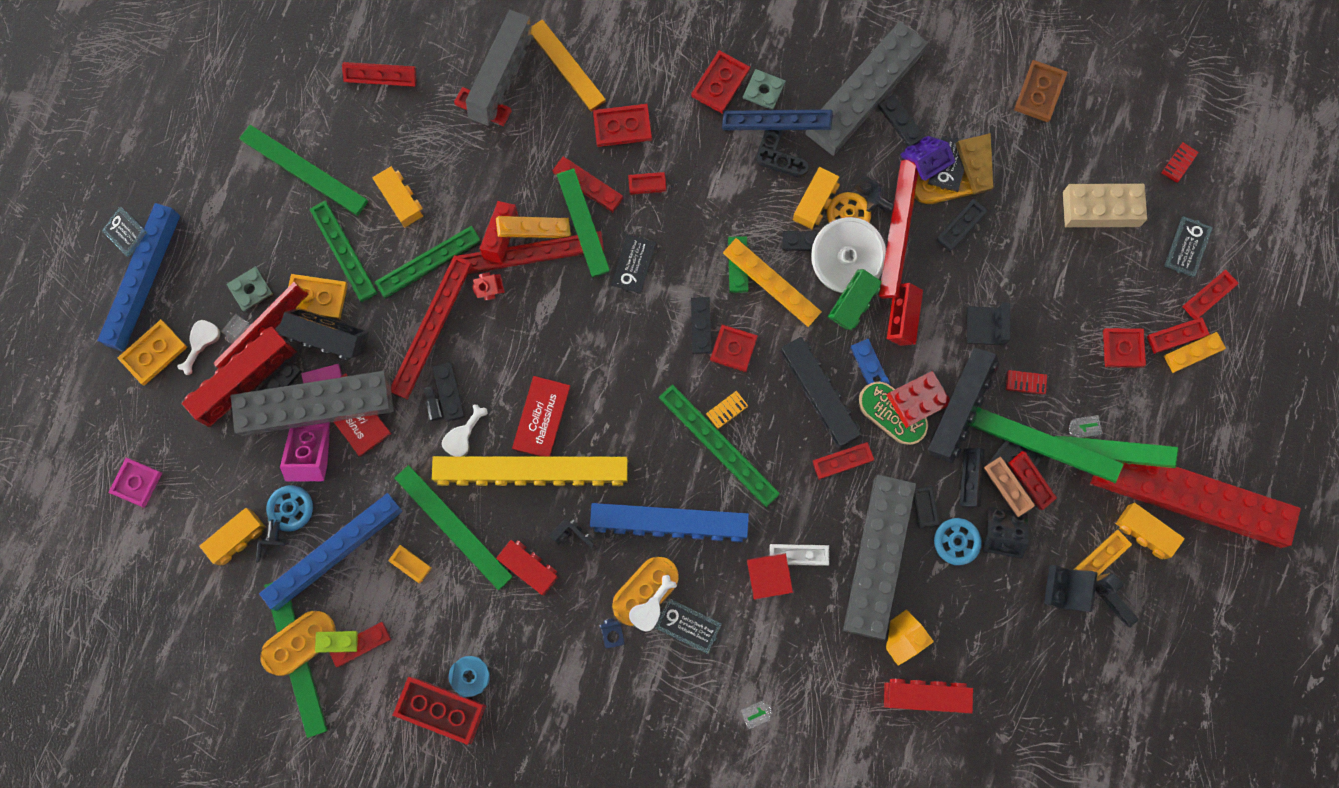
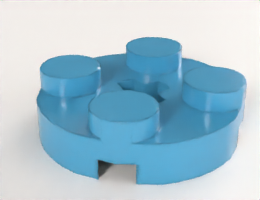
[449,656,490,697]

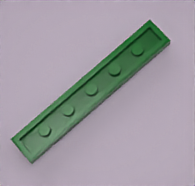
[557,168,610,278]
[309,200,378,303]
[375,226,482,298]
[1055,435,1179,468]

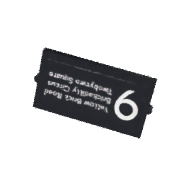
[928,135,964,192]
[611,234,656,294]

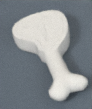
[177,320,220,375]
[442,405,487,457]
[629,575,677,632]

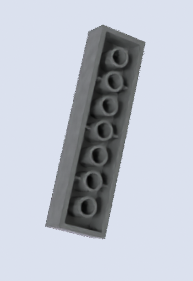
[805,21,928,156]
[231,371,394,436]
[843,475,916,640]

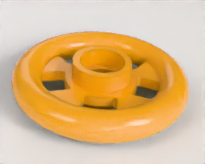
[827,192,871,223]

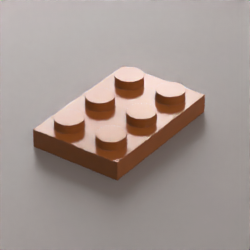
[1014,60,1068,123]

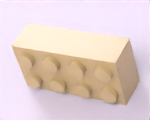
[1063,184,1147,227]

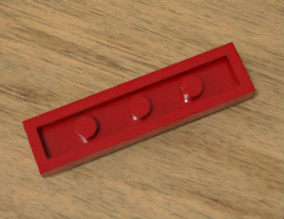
[342,62,417,86]
[552,156,623,213]

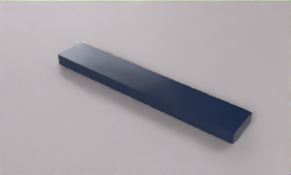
[722,110,833,130]

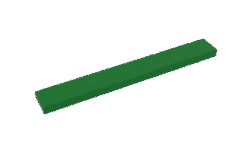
[239,125,368,216]
[659,384,780,507]
[970,407,1124,483]
[394,465,513,591]
[264,582,328,738]

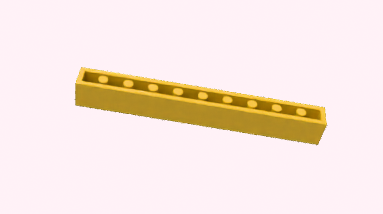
[432,456,628,486]

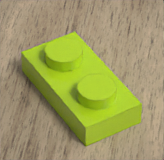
[315,631,358,653]

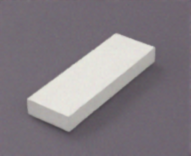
[770,544,829,566]

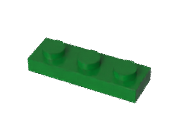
[728,237,748,293]

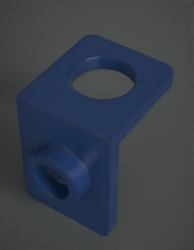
[600,618,625,648]

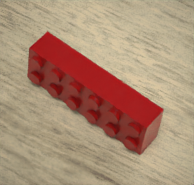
[181,326,297,427]

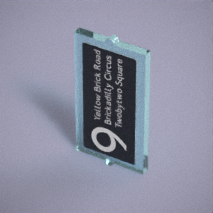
[102,207,147,257]
[1164,216,1213,277]
[655,599,721,654]

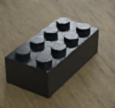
[278,308,369,360]

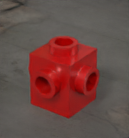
[473,272,505,301]

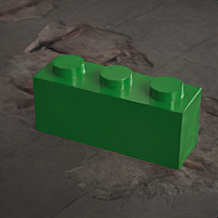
[828,269,882,330]

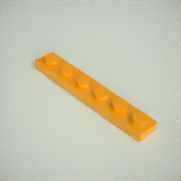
[723,238,822,327]

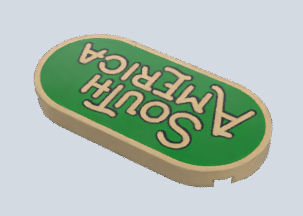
[859,382,928,445]

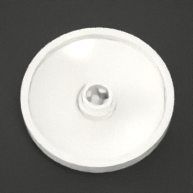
[812,217,886,293]

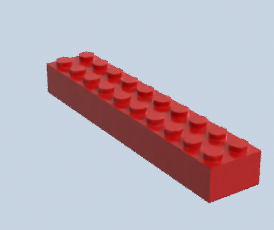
[1090,463,1301,548]

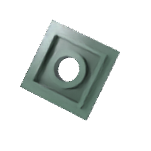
[743,69,786,110]
[227,266,273,312]

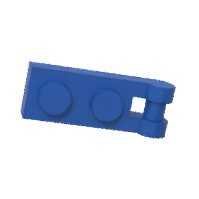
[850,339,891,386]

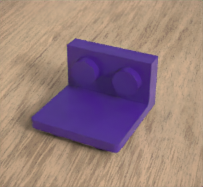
[900,136,956,180]

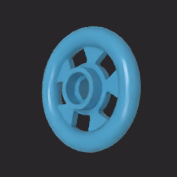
[266,485,313,532]
[934,518,982,565]

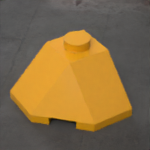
[886,609,934,666]

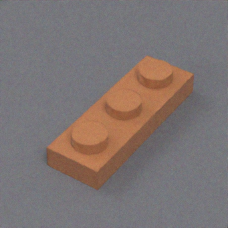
[983,456,1035,517]

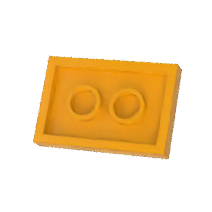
[288,274,348,320]
[118,319,187,386]

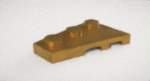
[955,133,993,195]

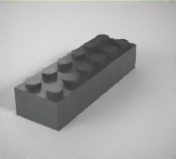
[466,9,532,126]

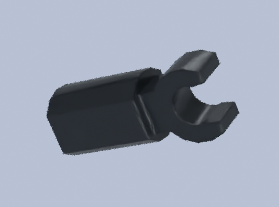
[424,386,443,421]

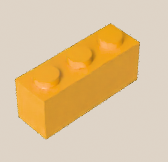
[372,166,423,228]
[793,167,840,230]
[1115,502,1185,559]
[199,508,266,566]

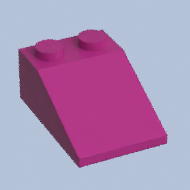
[280,422,330,481]

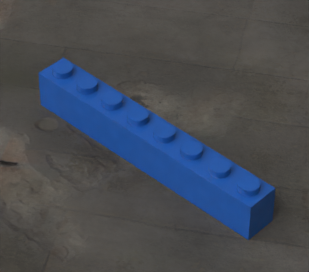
[97,203,180,352]
[259,493,403,611]
[590,503,749,542]

